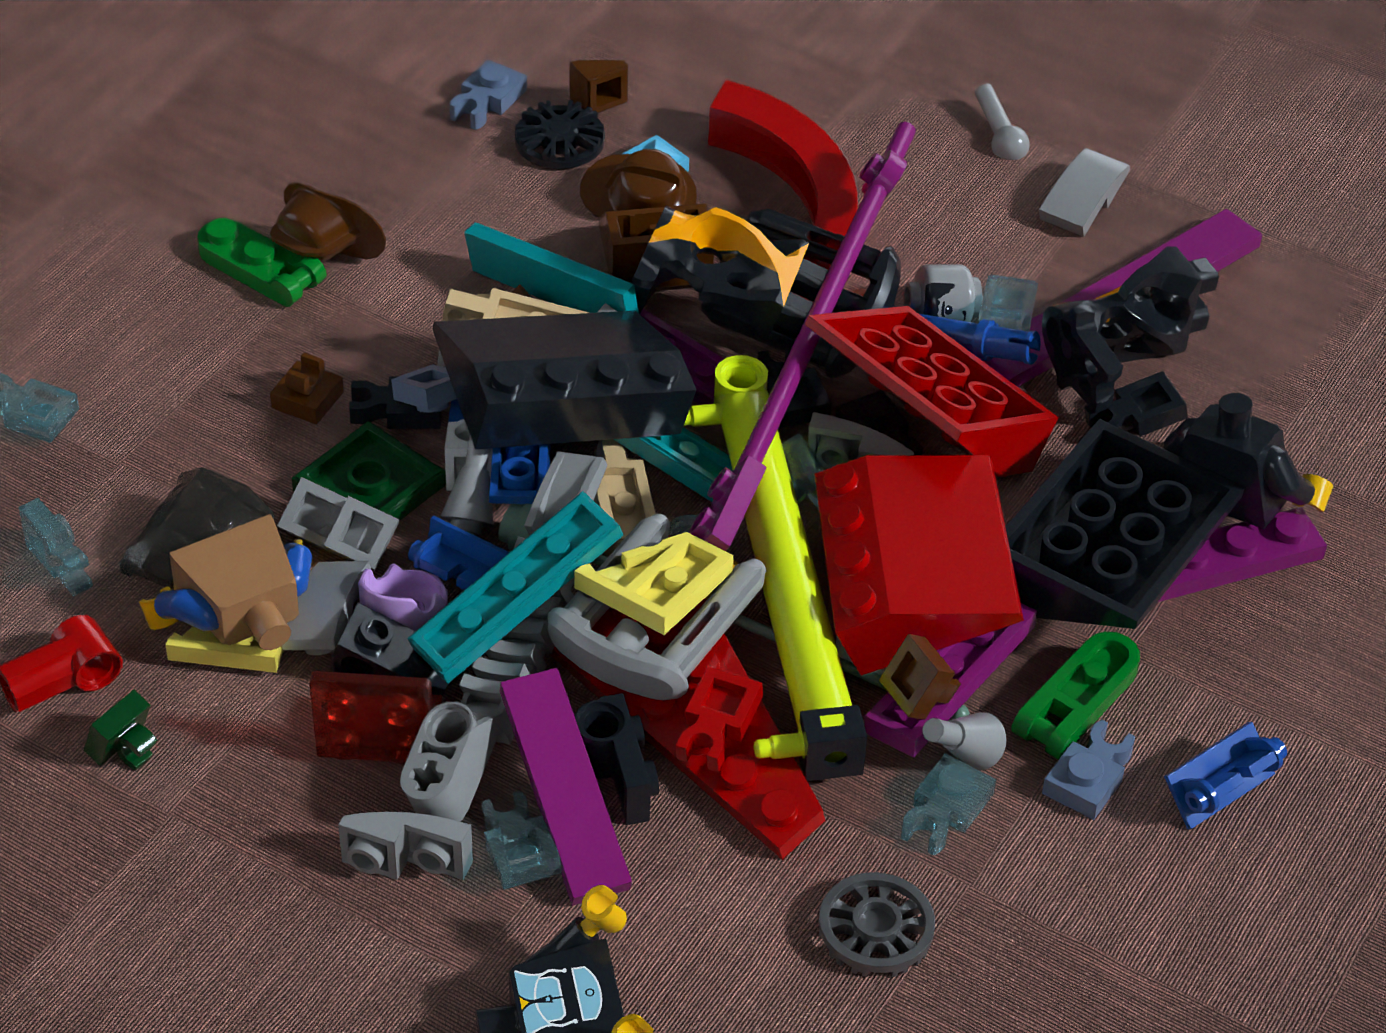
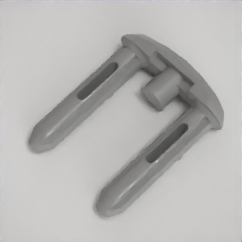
[547,513,766,700]

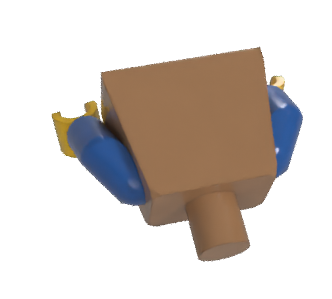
[139,514,312,650]

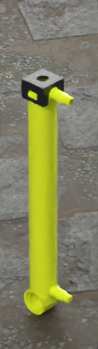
[684,355,867,781]

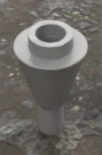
[440,437,494,536]
[923,712,1006,771]

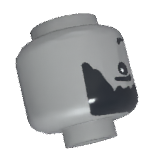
[904,264,982,322]

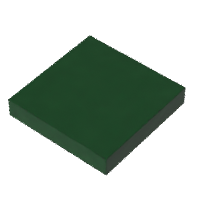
[292,421,446,521]

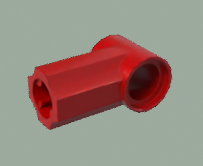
[0,615,123,712]

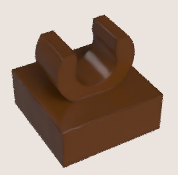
[270,352,344,425]
[879,634,961,720]

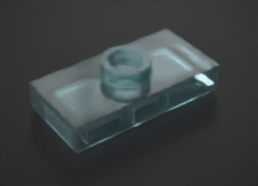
[978,274,1038,331]

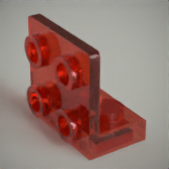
[309,671,443,764]

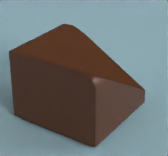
[569,60,628,113]

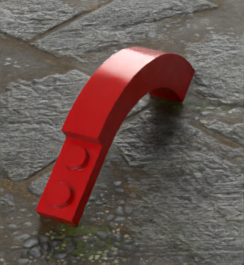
[708,79,858,338]

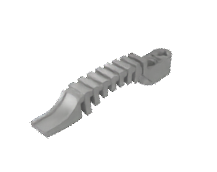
[400,451,607,821]

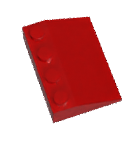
[805,306,1059,477]
[814,455,1024,676]

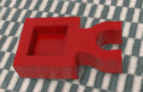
[675,666,763,772]

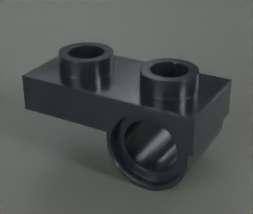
[331,603,448,708]
[575,693,659,825]

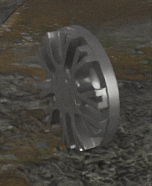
[819,872,935,977]

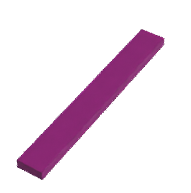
[983,208,1262,387]

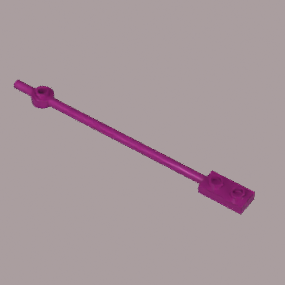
[688,122,916,551]

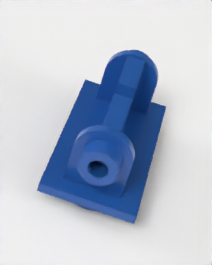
[408,516,510,590]
[1164,722,1287,829]

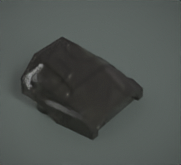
[119,467,274,590]

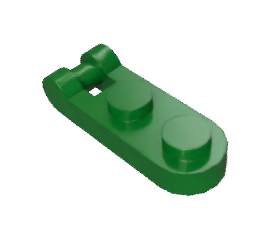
[197,218,327,307]
[1011,631,1140,760]

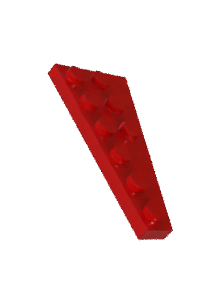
[549,536,825,860]

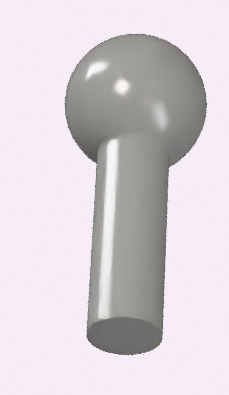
[975,84,1030,160]

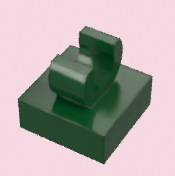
[83,689,158,771]

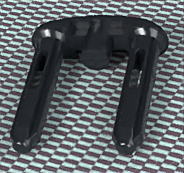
[701,209,901,378]

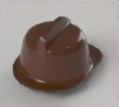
[580,149,697,218]
[270,182,386,263]

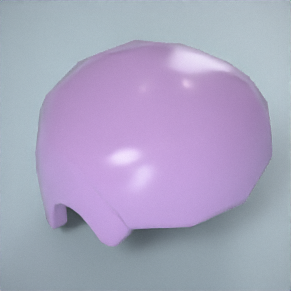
[358,564,448,631]

